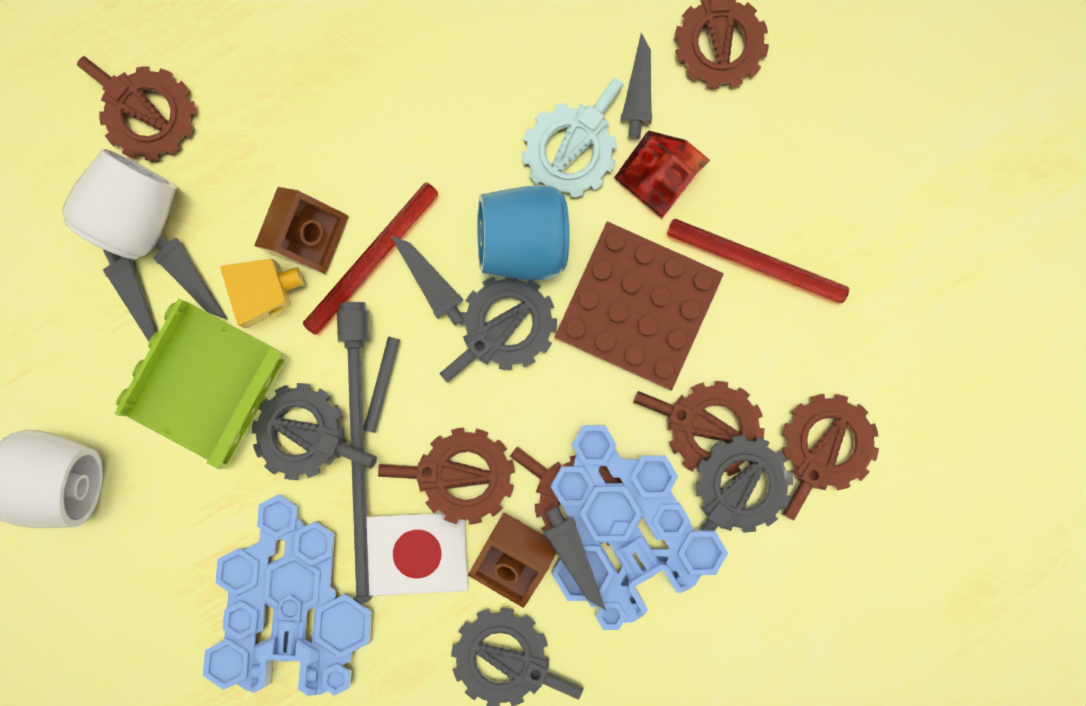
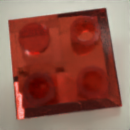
[614,130,711,218]

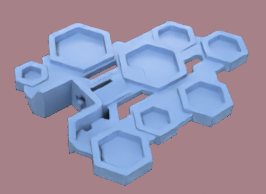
[550,425,728,630]
[203,494,372,696]

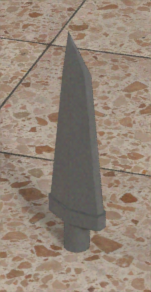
[620,32,653,139]
[153,234,227,319]
[390,235,464,326]
[103,249,156,342]
[543,506,606,610]

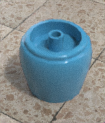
[477,185,569,280]

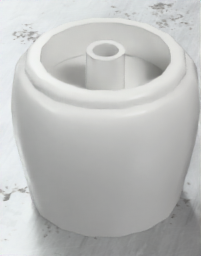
[62,149,176,260]
[0,429,103,528]

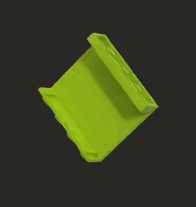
[114,298,288,469]

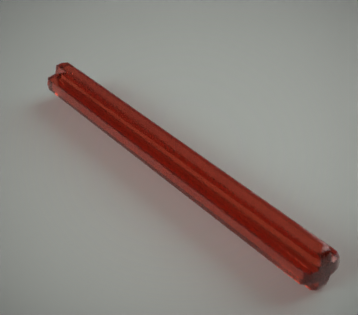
[303,182,438,335]
[667,218,850,303]

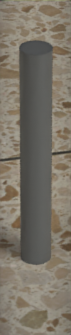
[364,336,400,433]

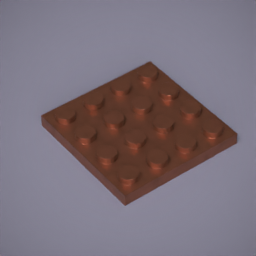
[554,221,724,391]

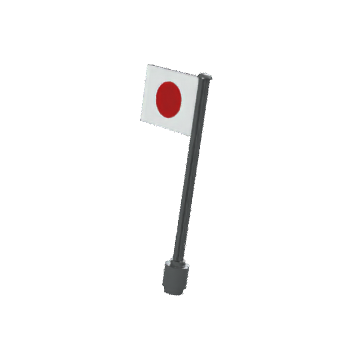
[337,302,468,603]

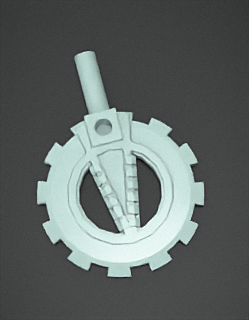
[522,78,624,198]

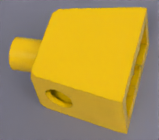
[220,259,304,329]

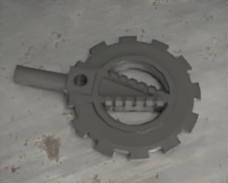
[439,277,557,383]
[252,383,377,480]
[695,435,793,533]
[451,607,584,706]

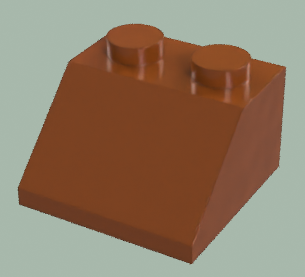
[254,187,348,274]
[467,512,557,608]

